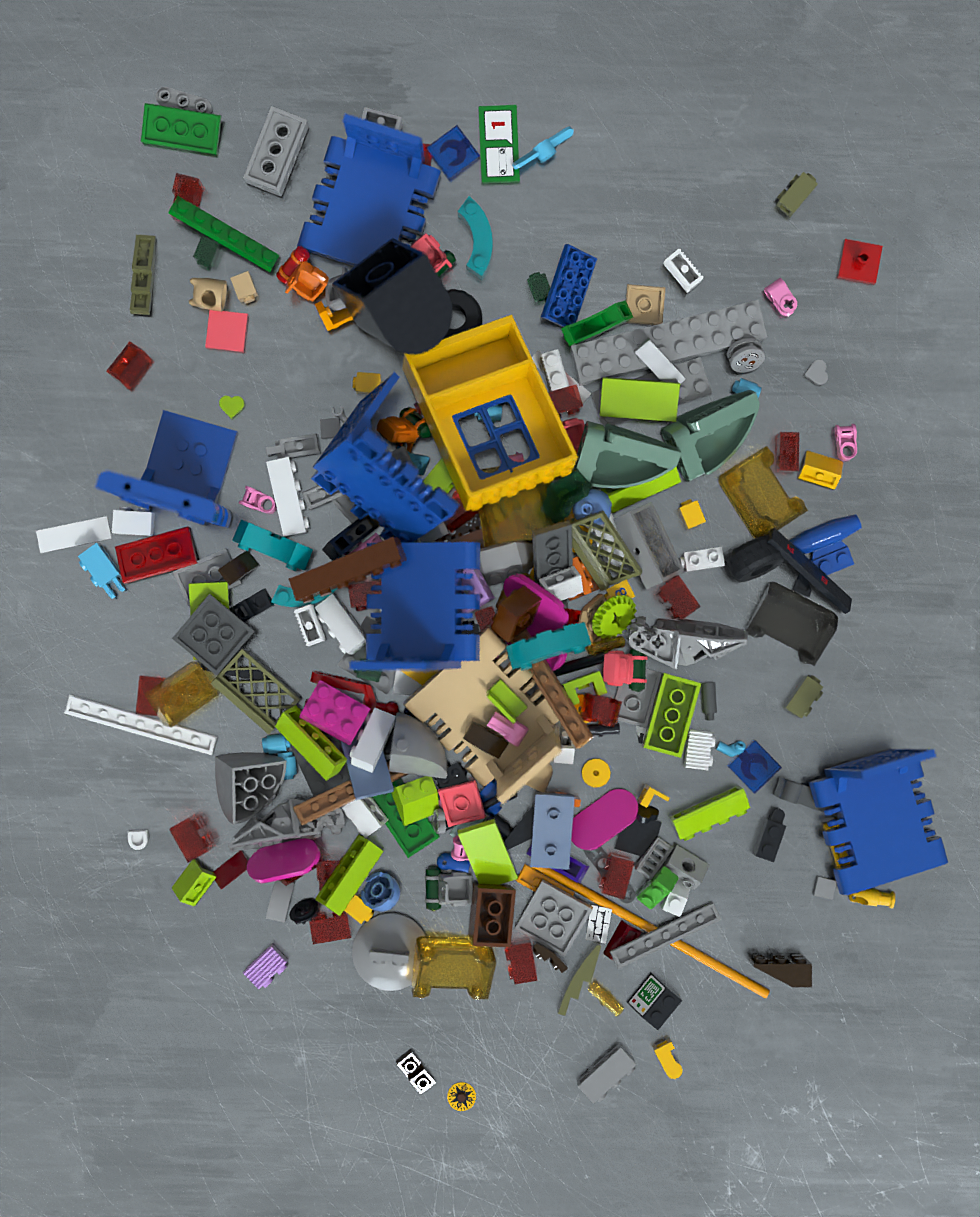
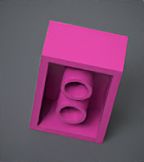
[299,680,370,746]

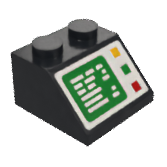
[626,972,682,1030]

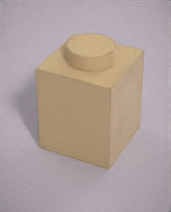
[230,271,258,303]

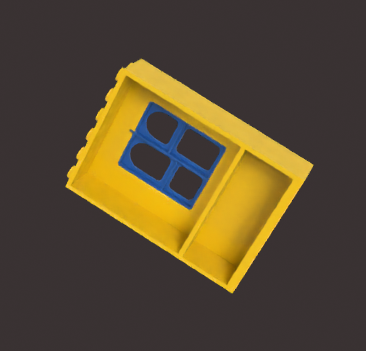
[402,315,578,511]

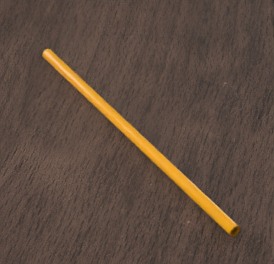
[532,867,770,999]

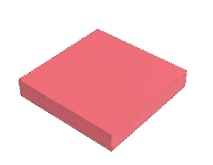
[205,310,248,353]
[438,780,486,827]

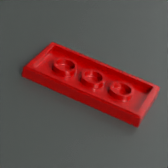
[115,526,198,584]

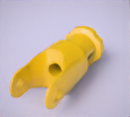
[849,888,895,909]

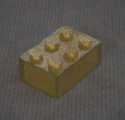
[144,661,218,728]

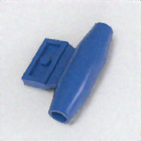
[789,514,862,575]

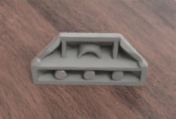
[479,540,534,586]

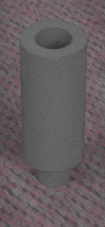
[701,682,717,721]

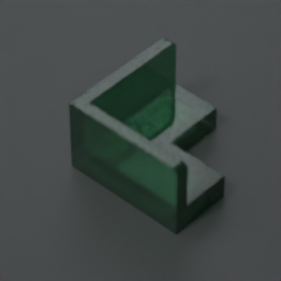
[540,469,591,524]

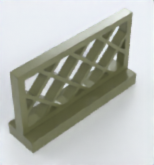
[569,510,643,591]
[211,648,301,734]

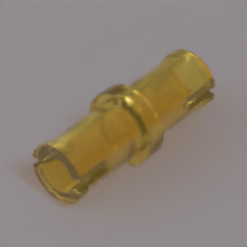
[586,636,625,655]
[588,982,624,1017]

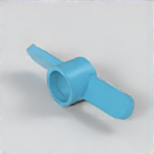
[512,126,574,169]

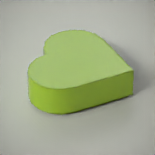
[219,396,245,419]

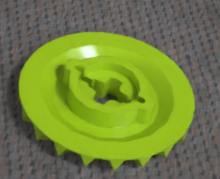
[592,595,637,640]

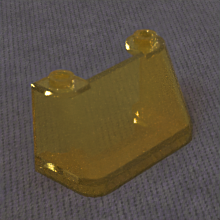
[719,446,808,538]
[412,936,497,1000]

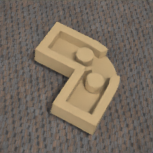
[579,594,606,648]

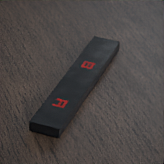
[767,527,852,614]

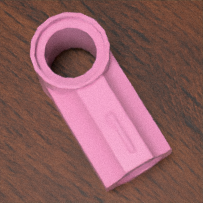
[487,711,529,746]

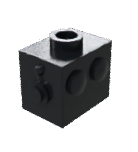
[434,761,469,789]

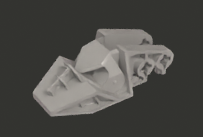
[629,616,748,669]
[229,798,345,852]

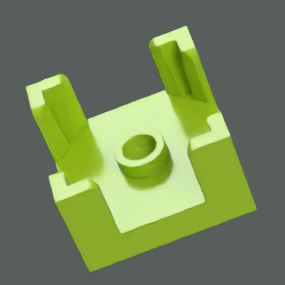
[562,670,608,705]

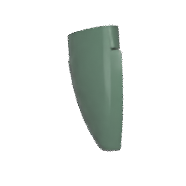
[661,390,760,482]
[572,421,682,488]

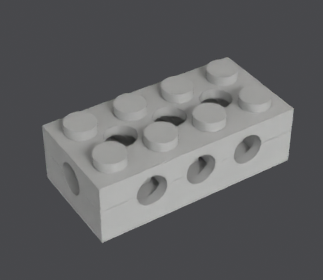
[243,106,309,197]

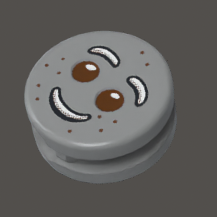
[727,338,765,373]

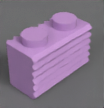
[243,944,288,989]

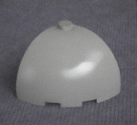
[389,712,447,779]
[215,753,287,824]

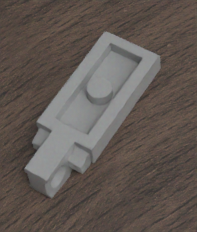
[266,434,320,459]

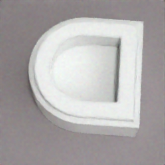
[128,829,148,850]

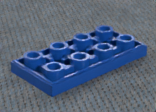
[541,244,597,327]

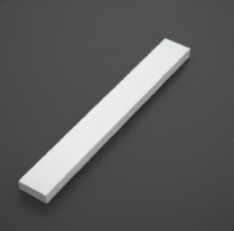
[64,695,218,755]

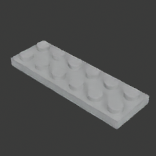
[591,357,712,427]

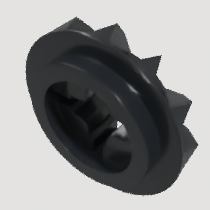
[289,899,320,925]

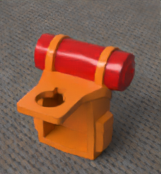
[276,246,329,302]

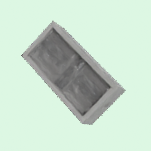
[614,502,684,590]

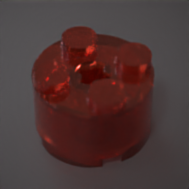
[580,692,622,727]

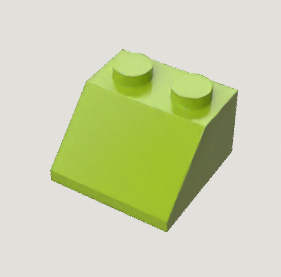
[391,776,439,826]

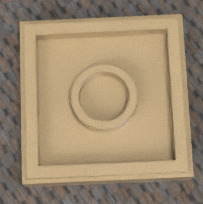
[626,284,666,326]

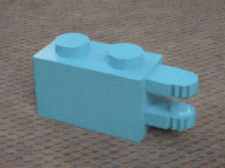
[78,543,125,599]

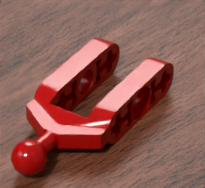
[304,671,399,721]

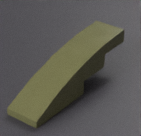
[130,235,156,315]
[557,942,601,1016]

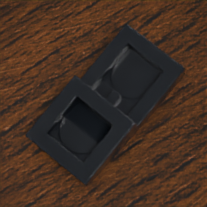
[229,588,274,622]

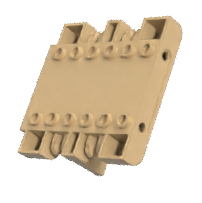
[403,625,562,804]

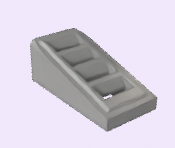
[635,836,673,881]

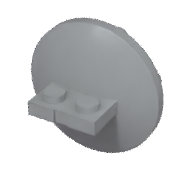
[352,913,429,991]

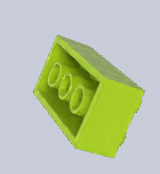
[642,673,701,758]

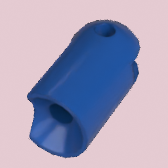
[437,853,470,873]

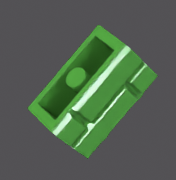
[637,866,679,909]

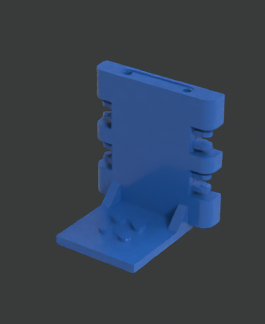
[297,114,441,266]
[311,372,459,543]
[95,410,238,528]
[350,542,480,671]
[809,748,948,895]

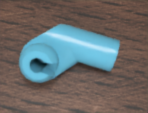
[716,741,746,757]

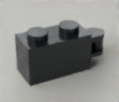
[752,808,786,862]

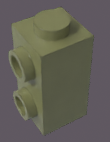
[776,172,818,217]
[783,675,823,719]

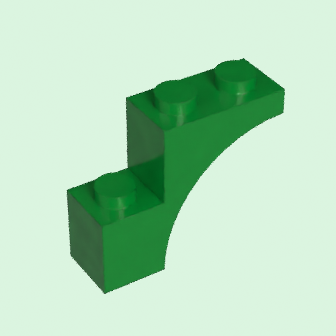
[561,300,634,346]

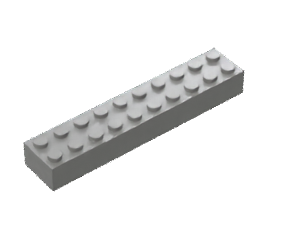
[570,300,767,386]

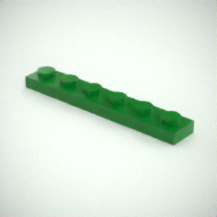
[168,196,280,272]

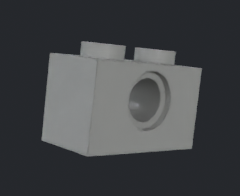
[663,845,710,890]

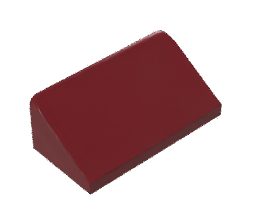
[213,850,249,890]
[603,920,642,960]

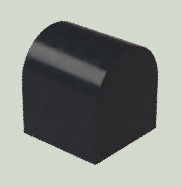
[332,238,453,354]

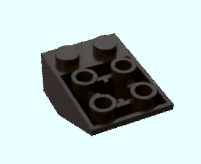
[748,954,812,987]

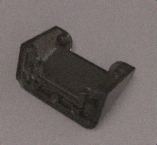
[746,582,838,666]

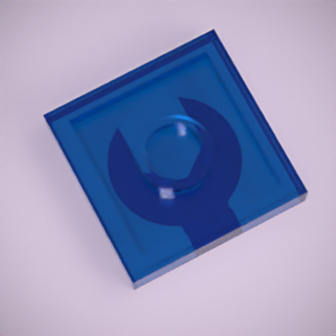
[426,125,480,179]
[728,740,782,794]

